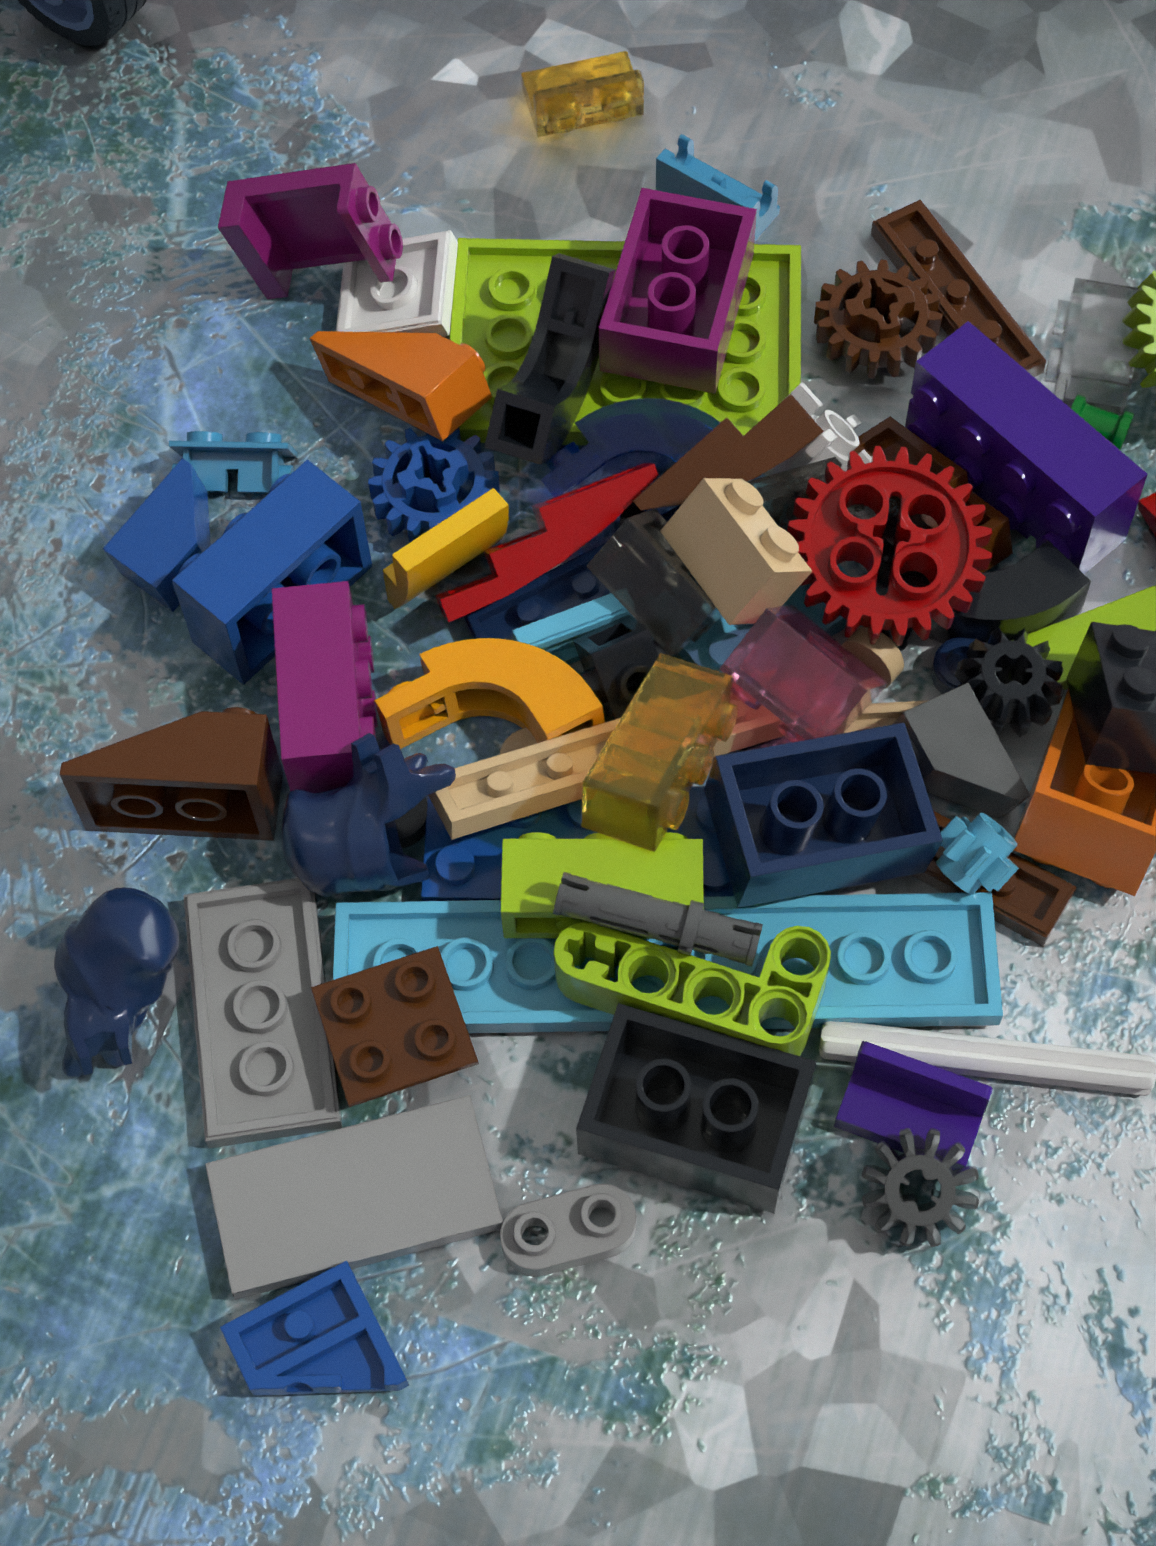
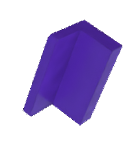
[834,1041,993,1171]

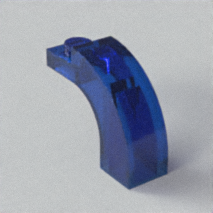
[541,398,721,497]

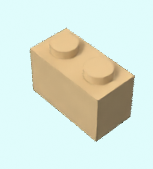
[660,478,812,625]

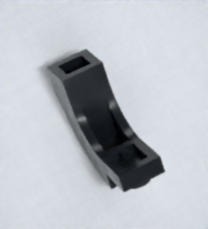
[484,254,615,465]
[878,513,1091,643]

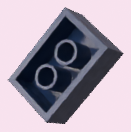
[704,723,943,908]

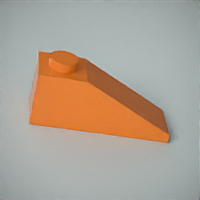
[309,331,492,441]

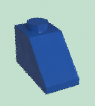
[103,458,211,612]

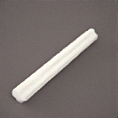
[819,1021,1156,1096]

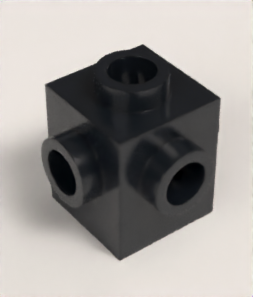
[573,615,673,720]

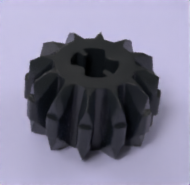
[955,627,1064,738]

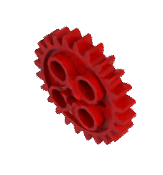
[787,446,992,646]

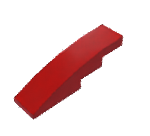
[435,463,658,623]

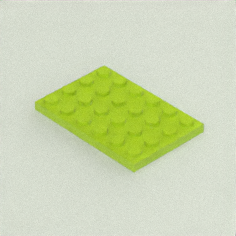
[450,238,801,448]

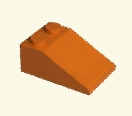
[1013,688,1156,896]

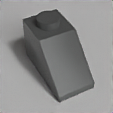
[892,683,1031,818]

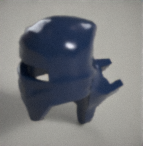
[281,733,456,897]
[54,887,180,1077]

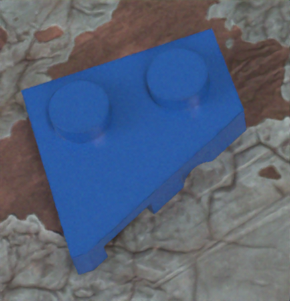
[220,1260,409,1396]

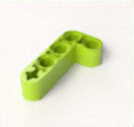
[553,922,831,1056]

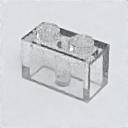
[1044,278,1138,415]

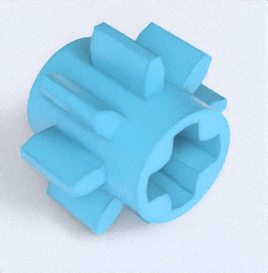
[936,813,1019,895]

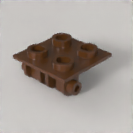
[311,946,479,1107]

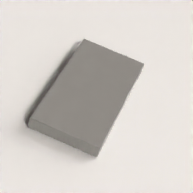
[184,878,343,1148]
[205,1095,503,1300]

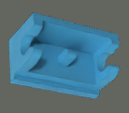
[656,134,780,241]

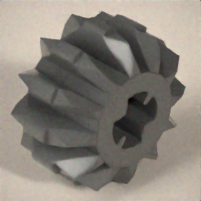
[862,1128,979,1247]

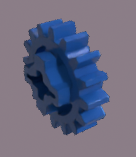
[368,427,500,543]

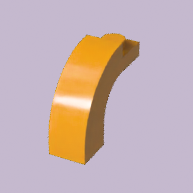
[374,638,605,749]

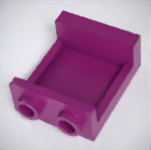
[218,163,403,299]

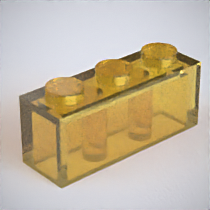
[581,653,738,852]

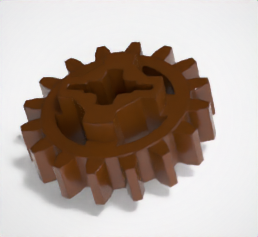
[814,259,942,379]

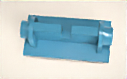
[169,431,298,494]

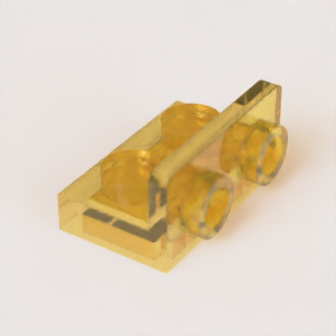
[521,51,644,137]

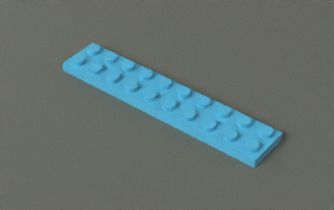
[333,892,1003,1033]

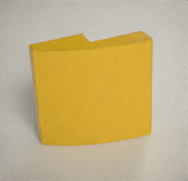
[383,488,509,609]

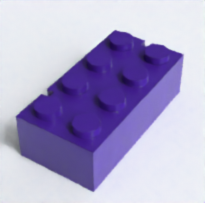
[905,321,1148,574]

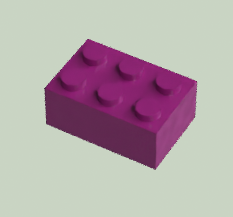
[599,188,757,394]
[272,581,379,794]

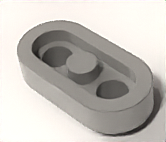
[500,1184,636,1277]

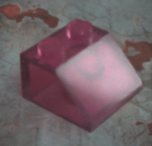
[719,605,889,742]

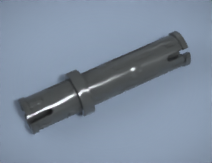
[553,872,763,967]

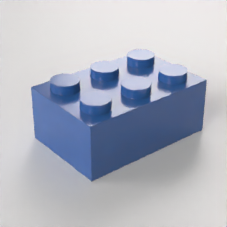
[172,459,373,685]

